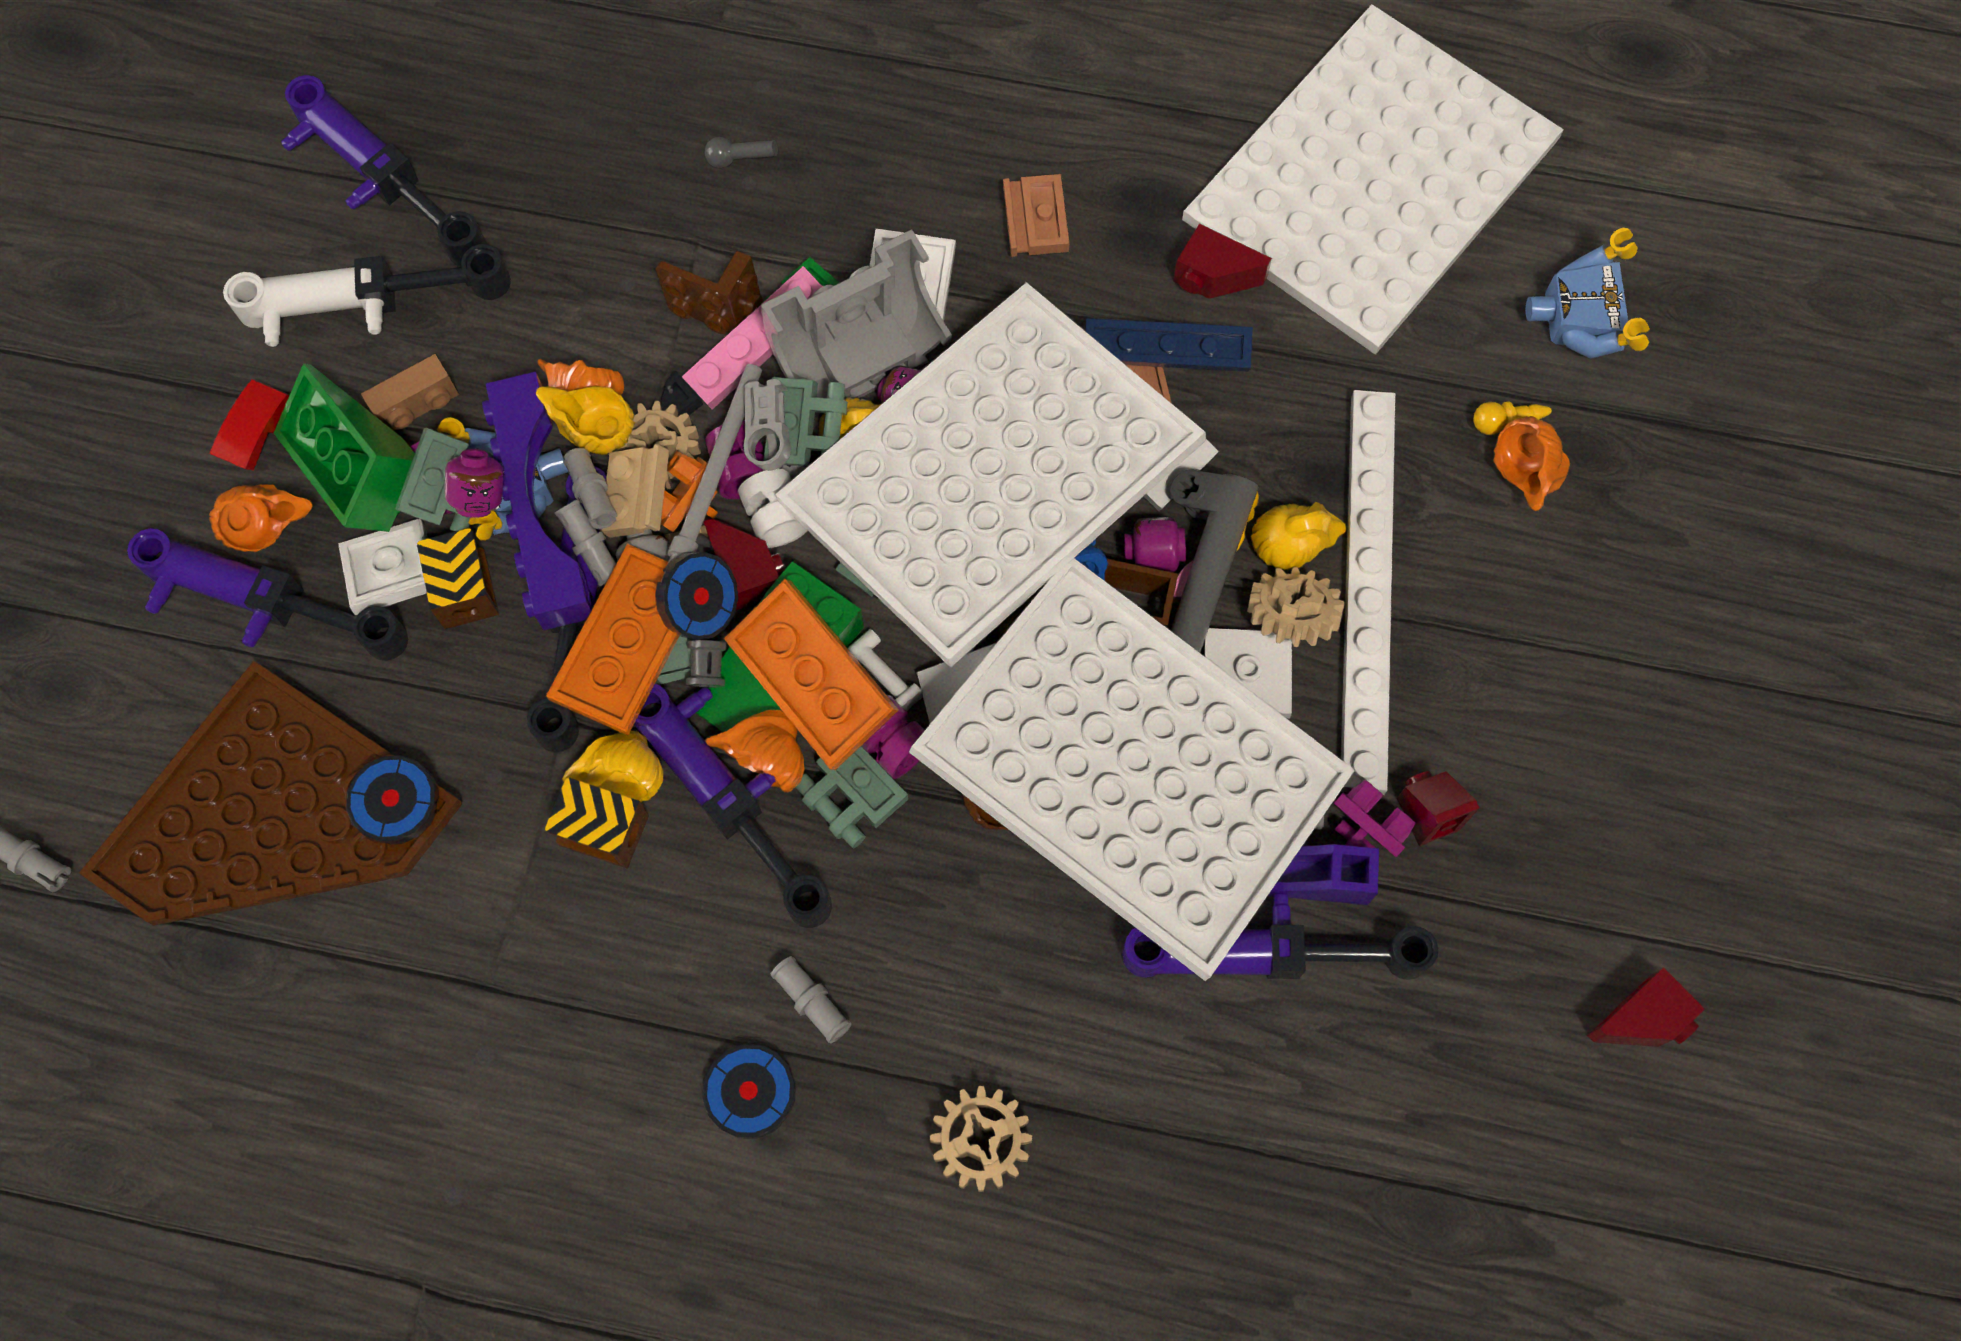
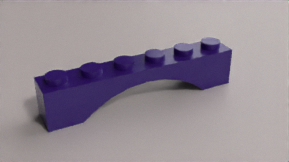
[482,372,593,630]
[1268,844,1379,905]

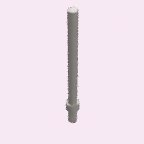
[661,364,762,582]

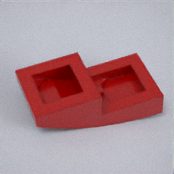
[209,379,290,471]

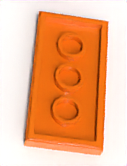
[546,544,679,736]
[724,579,899,770]

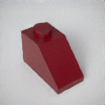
[1173,223,1272,299]
[703,518,785,611]
[1397,771,1480,846]
[1587,967,1705,1047]

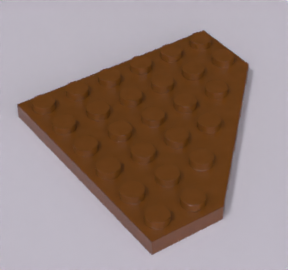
[79,661,463,926]

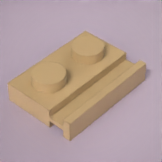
[600,444,669,538]

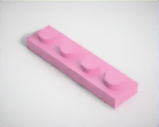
[682,266,823,409]

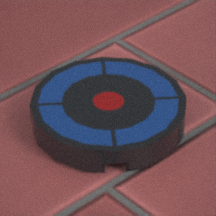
[655,552,738,640]
[346,755,439,845]
[702,1044,796,1139]

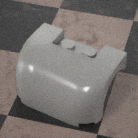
[761,229,952,399]

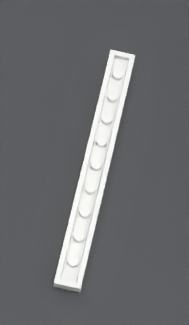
[1340,390,1395,795]

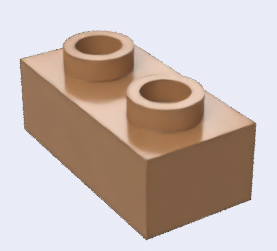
[361,354,459,430]

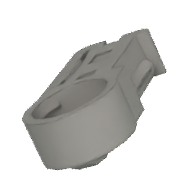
[743,379,791,471]

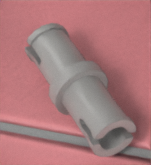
[563,448,617,529]
[554,499,616,588]
[0,826,71,892]
[771,956,852,1044]

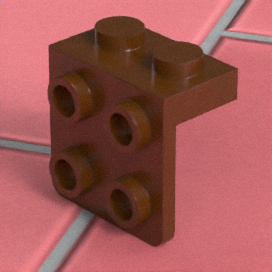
[656,251,763,334]

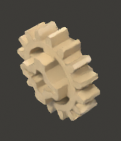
[613,401,701,490]
[1248,567,1344,647]
[930,1086,1032,1192]

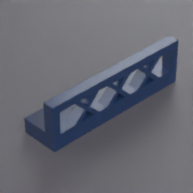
[1085,318,1253,372]

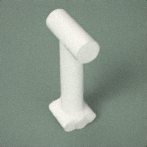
[848,629,923,712]

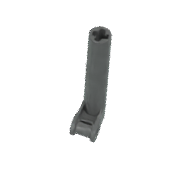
[1170,469,1259,653]

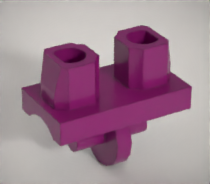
[1334,779,1415,857]

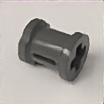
[686,640,726,688]

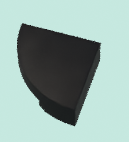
[661,371,703,429]

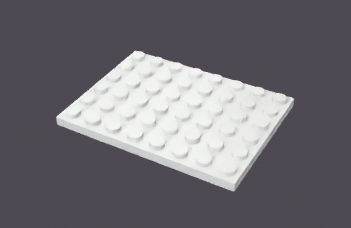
[1182,4,1564,355]
[775,282,1206,667]
[909,558,1355,981]

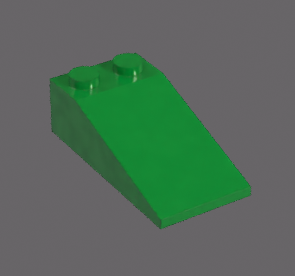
[274,363,415,532]
[695,561,864,733]

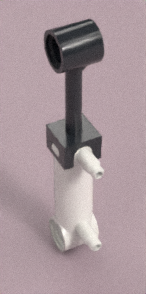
[223,244,511,347]

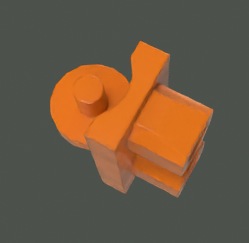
[661,451,718,532]

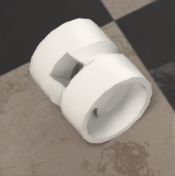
[738,469,808,548]

